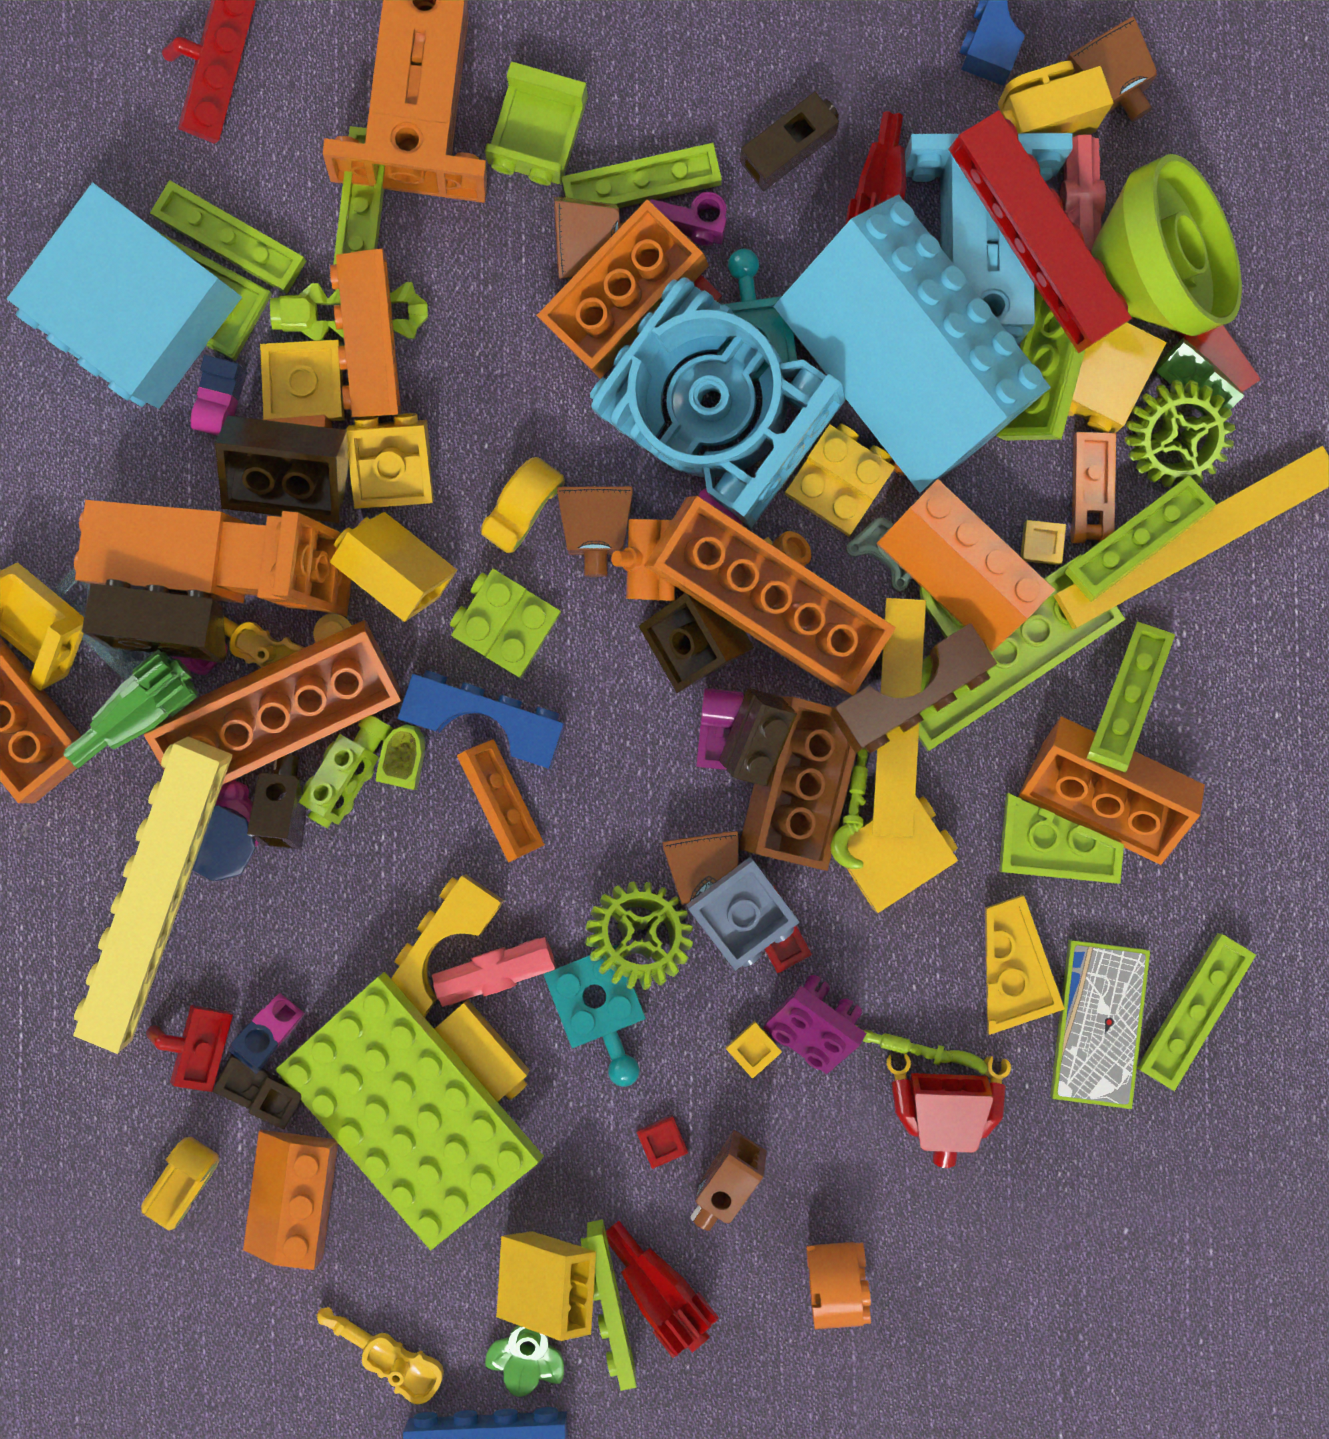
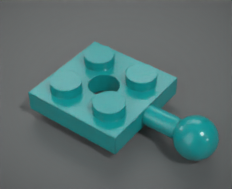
[716,249,797,382]
[543,944,646,1087]

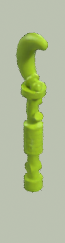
[830,748,868,869]
[856,1025,988,1074]

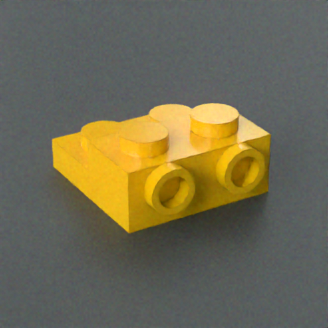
[346,413,434,509]
[784,424,895,537]

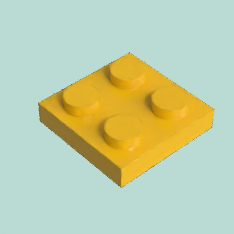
[260,340,345,421]

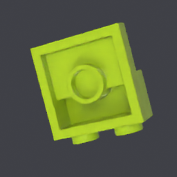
[450,568,562,679]

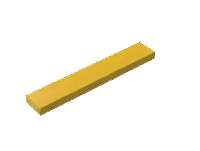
[872,598,926,838]

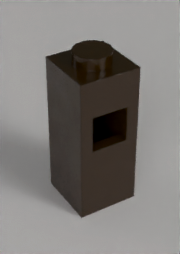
[740,91,839,192]

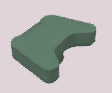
[846,518,912,592]

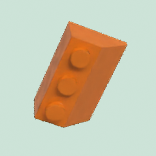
[243,1130,338,1270]

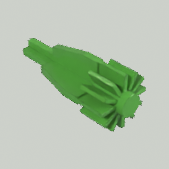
[63,649,198,769]

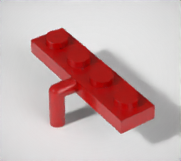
[162,0,256,144]

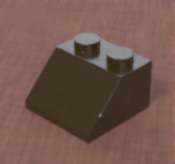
[638,593,754,693]

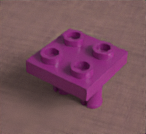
[763,975,867,1074]

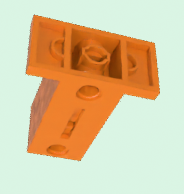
[323,0,487,203]

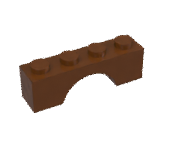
[830,623,997,754]

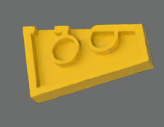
[985,895,1065,1035]

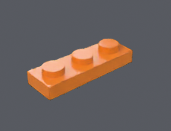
[457,739,545,863]

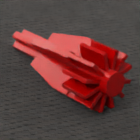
[845,111,906,225]
[606,1221,719,1358]

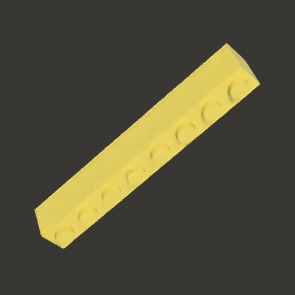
[73,737,233,1054]

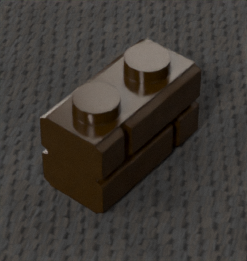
[719,688,797,786]

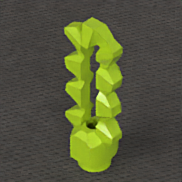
[270,282,428,341]

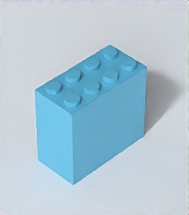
[7,182,242,409]

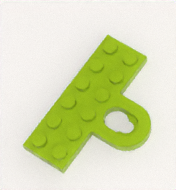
[919,554,1125,751]

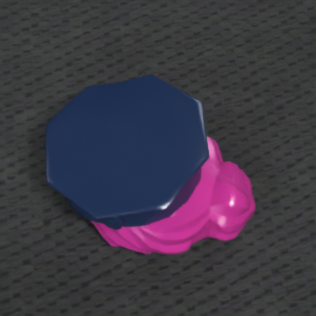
[192,779,259,881]

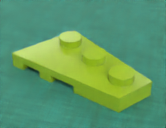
[999,793,1124,884]

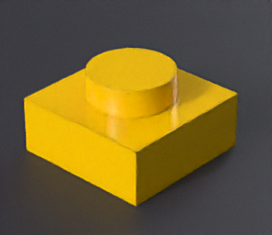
[1020,520,1066,565]
[726,1020,782,1079]

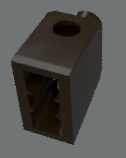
[247,754,306,850]

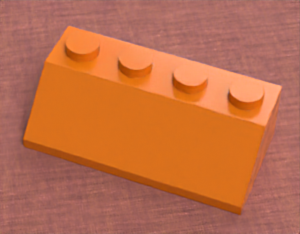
[536,199,709,379]
[330,249,401,417]
[876,479,1055,652]
[1019,716,1205,865]

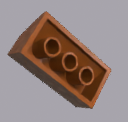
[738,696,856,871]

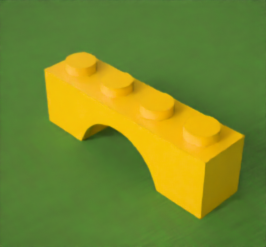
[391,874,505,1018]

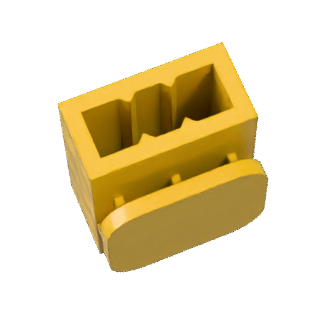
[998,61,1114,137]

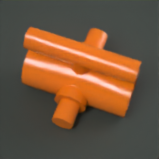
[611,519,675,601]

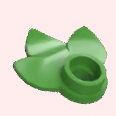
[485,1325,564,1397]

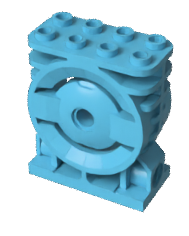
[590,277,845,528]

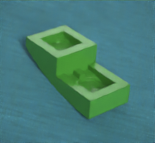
[1155,338,1244,415]

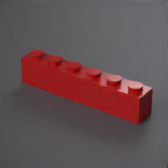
[948,110,1132,354]

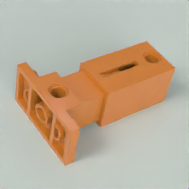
[74,500,352,617]

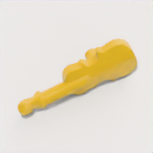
[223,616,304,668]
[316,1307,444,1404]

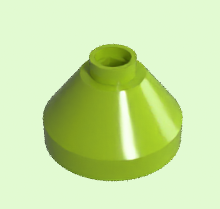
[1091,154,1242,336]

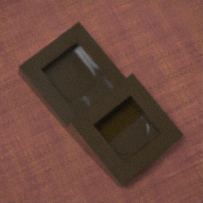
[212,1053,302,1130]

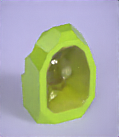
[375,724,425,790]

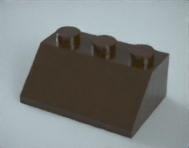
[215,416,348,523]
[82,579,226,663]

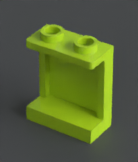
[484,61,588,186]

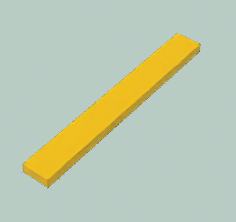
[1053,446,1329,629]

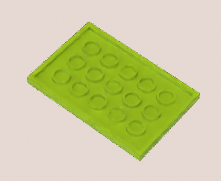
[275,972,544,1251]

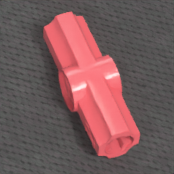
[1059,135,1106,253]
[432,936,556,1007]

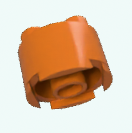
[806,1242,871,1330]

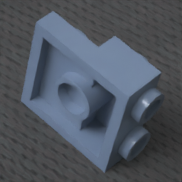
[686,857,800,971]

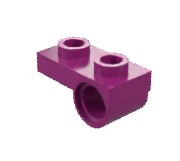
[650,192,727,246]
[696,688,744,770]

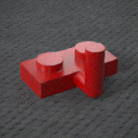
[146,1005,233,1092]

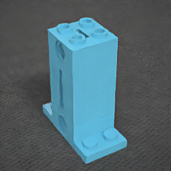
[905,133,1073,344]

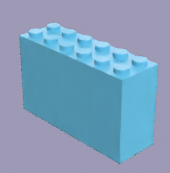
[773,194,1051,493]

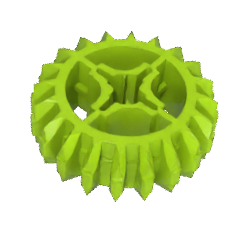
[1125,380,1236,487]
[585,881,693,990]

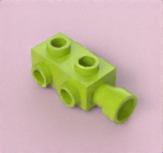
[298,715,393,829]

